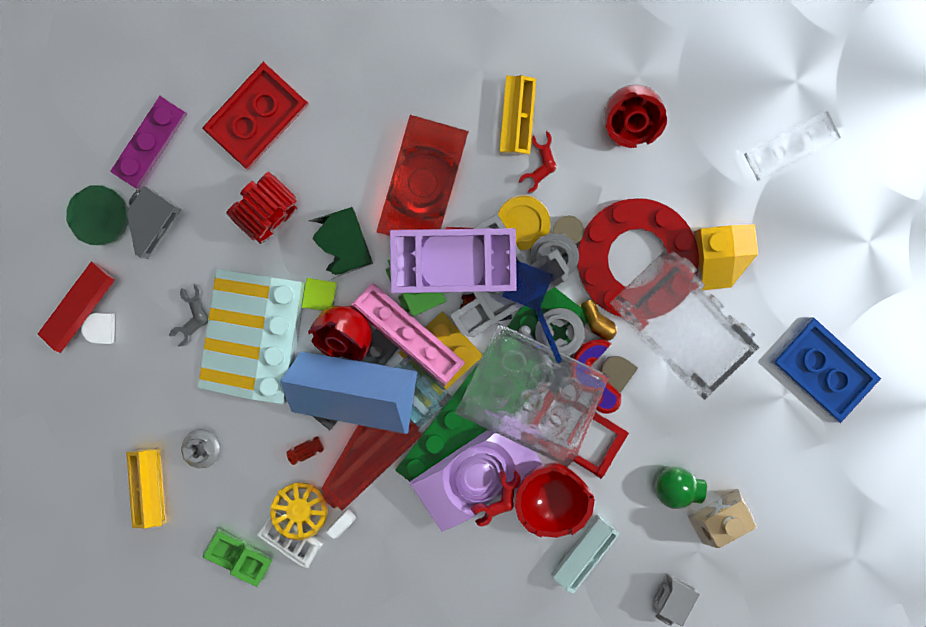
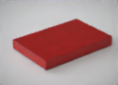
[202,61,309,170]

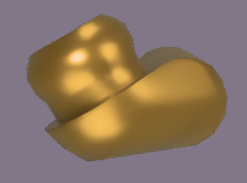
[581,300,617,341]

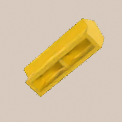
[500,75,536,155]
[126,448,166,529]

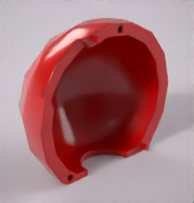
[515,463,595,538]

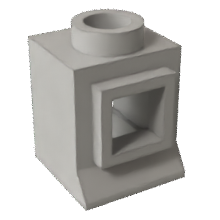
[654,574,700,627]

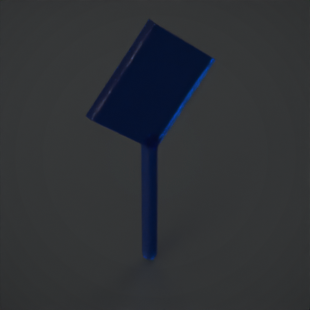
[502,260,562,363]

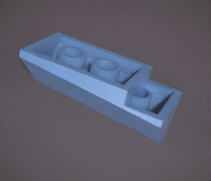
[280,352,417,434]

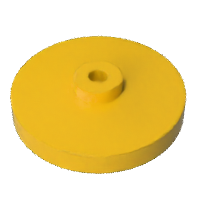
[497,195,551,250]

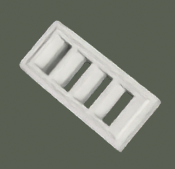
[257,511,325,569]

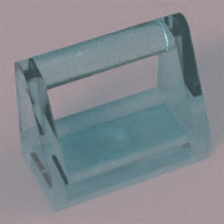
[395,356,453,428]

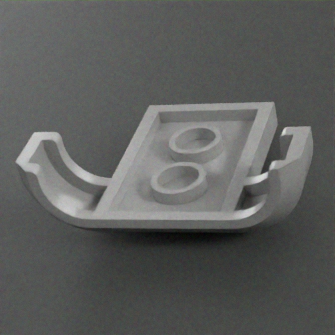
[450,214,570,338]

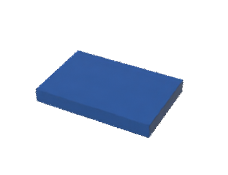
[771,317,881,423]

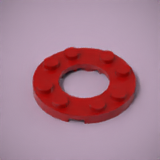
[577,198,699,320]

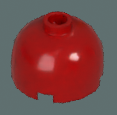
[605,84,667,148]
[308,306,371,361]

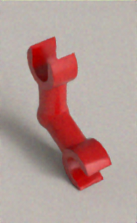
[519,131,557,194]
[471,470,521,527]

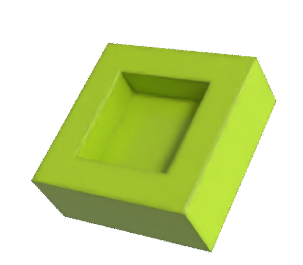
[302,278,337,311]

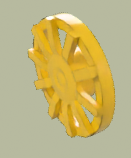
[270,483,328,540]

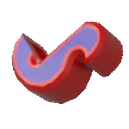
[567,339,622,414]

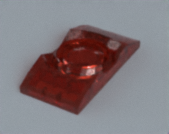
[376,115,469,236]

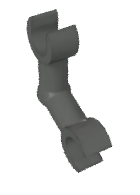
[169,284,207,347]

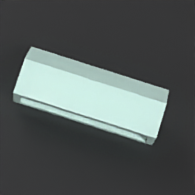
[552,515,620,594]

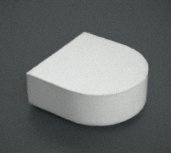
[81,313,115,344]
[326,509,356,540]

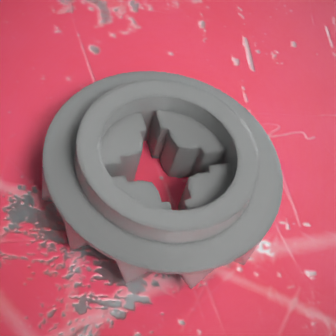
[530,231,579,275]
[535,308,585,357]

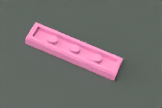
[351,283,465,387]

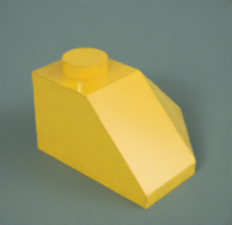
[694,224,758,291]

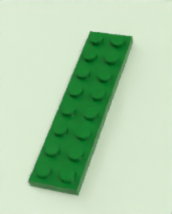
[395,287,587,482]

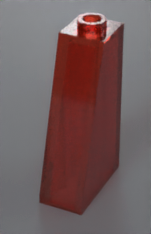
[321,418,424,511]

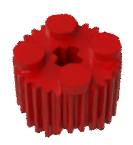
[226,171,297,244]

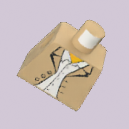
[688,489,757,548]

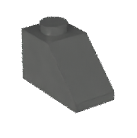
[127,186,181,259]

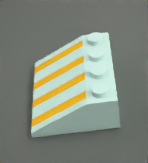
[198,269,305,404]

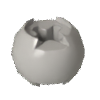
[181,430,220,469]

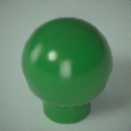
[655,467,707,509]

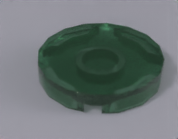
[66,185,129,246]

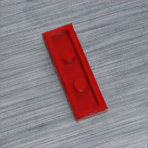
[37,261,115,353]

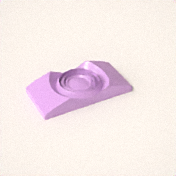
[390,228,517,293]
[409,414,542,532]

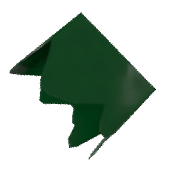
[309,207,374,281]

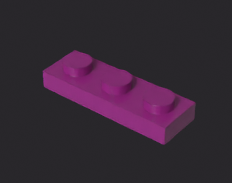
[110,96,188,189]

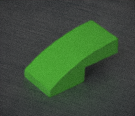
[203,528,272,587]

